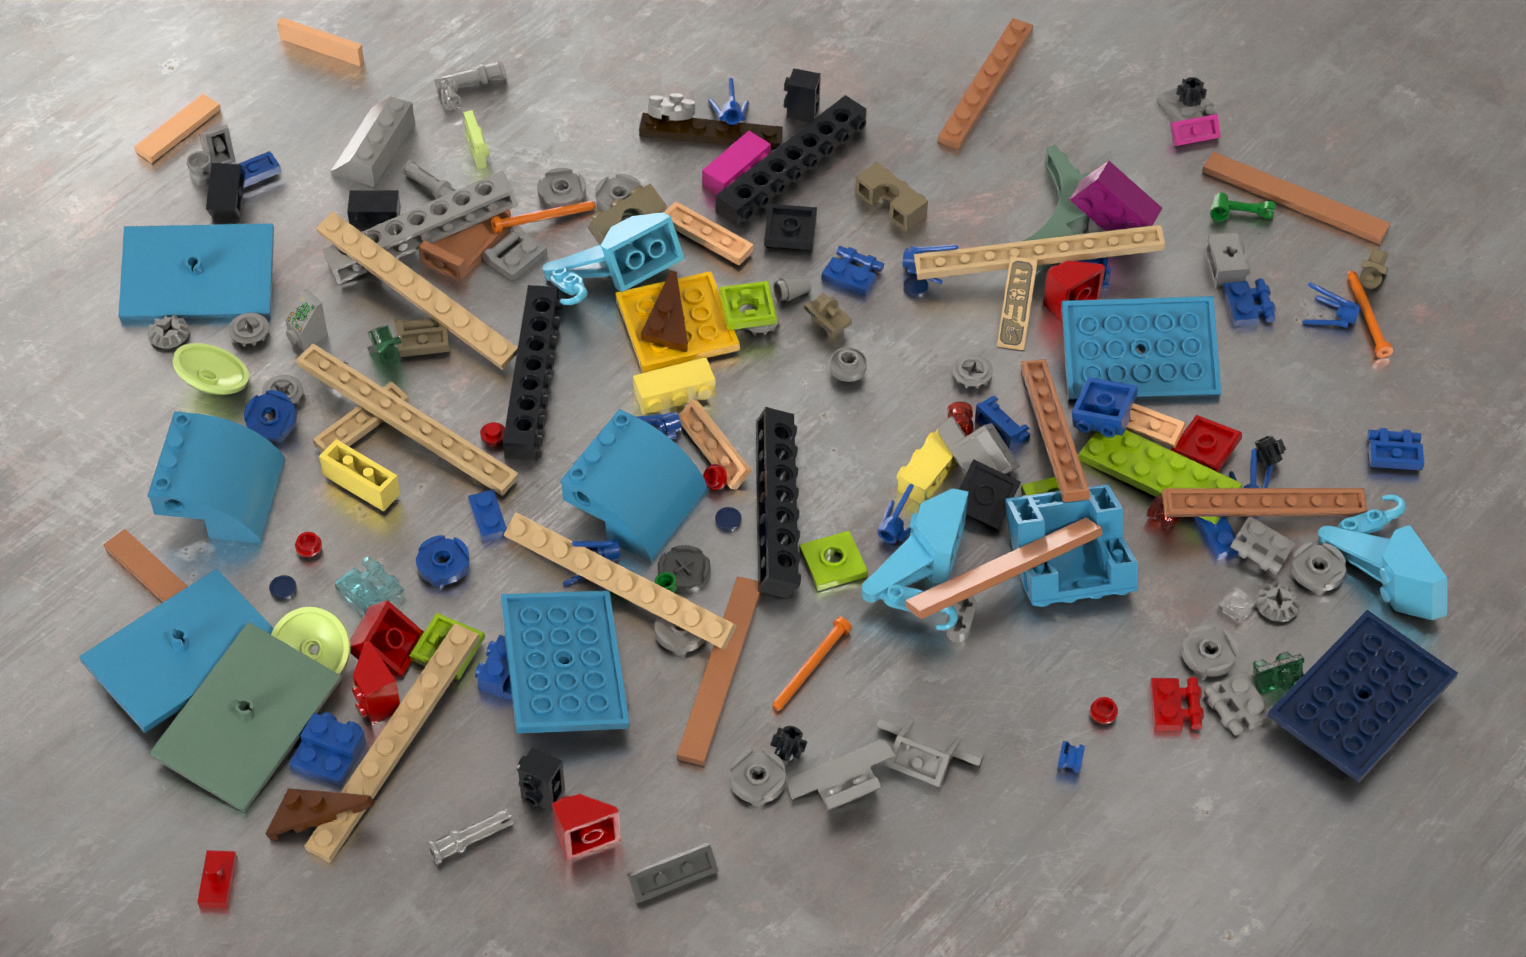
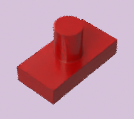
[197,850,237,909]

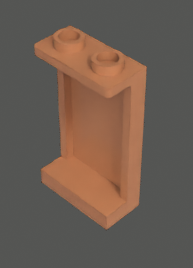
[419,210,511,282]

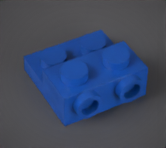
[1071,377,1138,438]
[475,635,512,701]
[289,712,366,788]

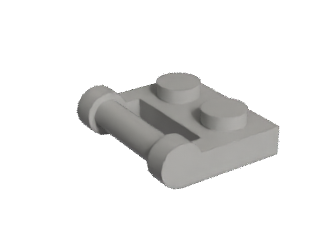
[481,225,547,282]

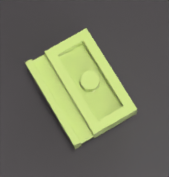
[463,110,490,169]

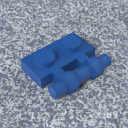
[821,246,884,297]
[1222,278,1276,327]
[1367,428,1424,470]

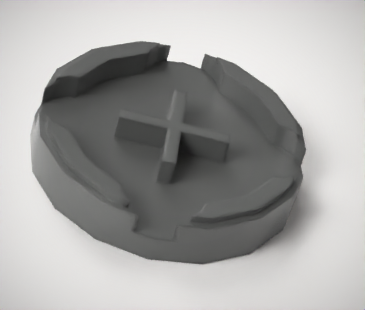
[657,545,711,594]

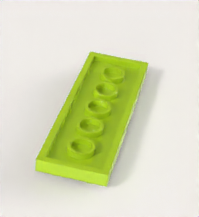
[1079,430,1242,525]

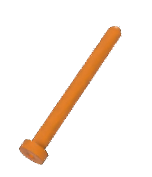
[491,201,596,234]
[1347,271,1393,358]
[772,616,852,711]

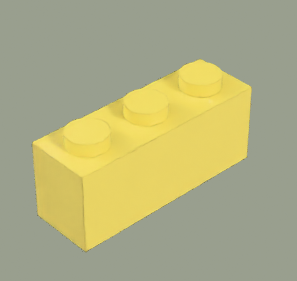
[633,357,716,414]
[896,429,958,504]
[319,439,400,512]

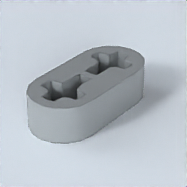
[945,596,977,642]

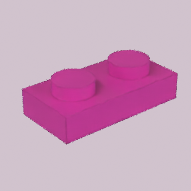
[1170,114,1221,146]

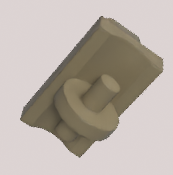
[1360,248,1389,289]
[804,293,852,339]

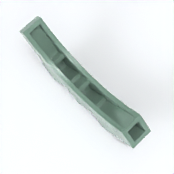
[1023,145,1090,273]

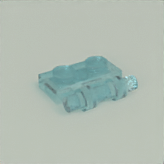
[334,557,404,615]

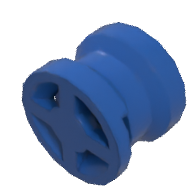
[1057,741,1085,773]

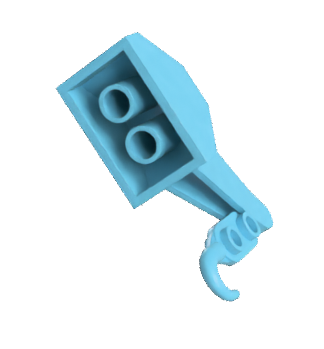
[542,212,685,305]
[861,488,969,630]
[1318,494,1448,620]

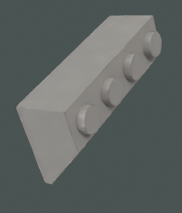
[331,97,415,187]

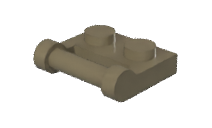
[395,318,450,357]

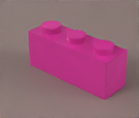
[702,131,771,195]

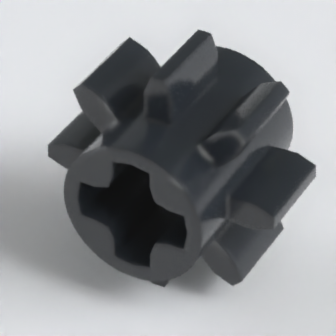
[1176,77,1207,107]
[1254,435,1286,467]
[770,726,807,761]

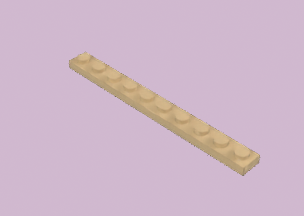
[316,211,518,370]
[914,225,1165,280]
[296,344,518,496]
[503,512,737,650]
[305,624,480,863]

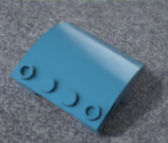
[560,409,708,563]
[147,411,285,544]
[1005,484,1138,607]

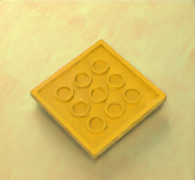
[615,271,740,373]

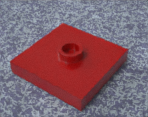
[1171,415,1242,472]

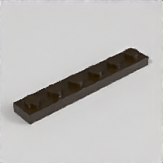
[639,113,783,150]

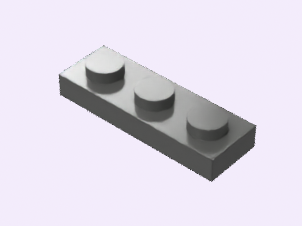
[627,842,719,903]

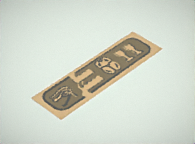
[997,256,1038,351]

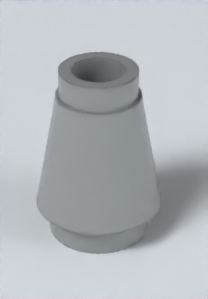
[773,277,812,302]

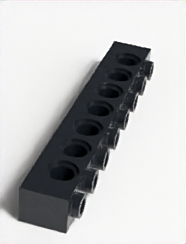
[715,95,867,227]
[503,285,563,460]
[756,407,801,599]

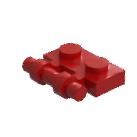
[1150,677,1204,731]

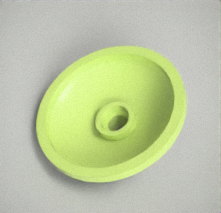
[172,343,249,395]
[271,607,350,675]

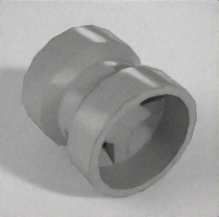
[187,151,212,185]

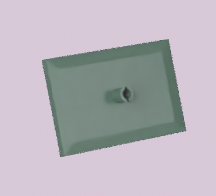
[149,622,342,813]

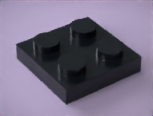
[764,204,817,250]
[959,459,1021,530]

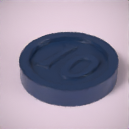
[903,275,928,297]
[715,507,742,531]
[269,575,297,600]

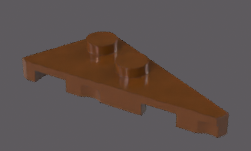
[641,271,688,352]
[265,788,375,841]

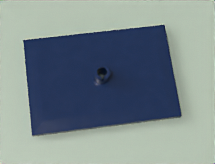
[1267,610,1458,783]

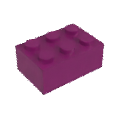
[1069,160,1162,231]

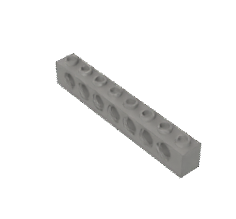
[322,170,518,285]

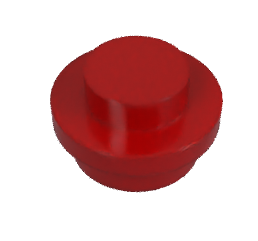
[480,422,505,447]
[703,464,727,490]
[295,532,322,557]
[1090,697,1118,724]

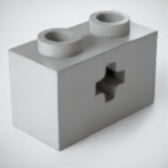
[1205,232,1250,288]

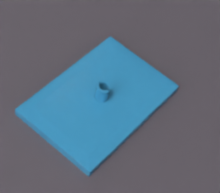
[118,223,274,320]
[1061,296,1222,401]
[79,568,274,733]
[500,591,629,734]

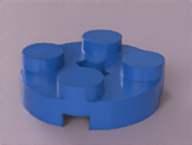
[244,390,298,442]
[415,535,470,588]

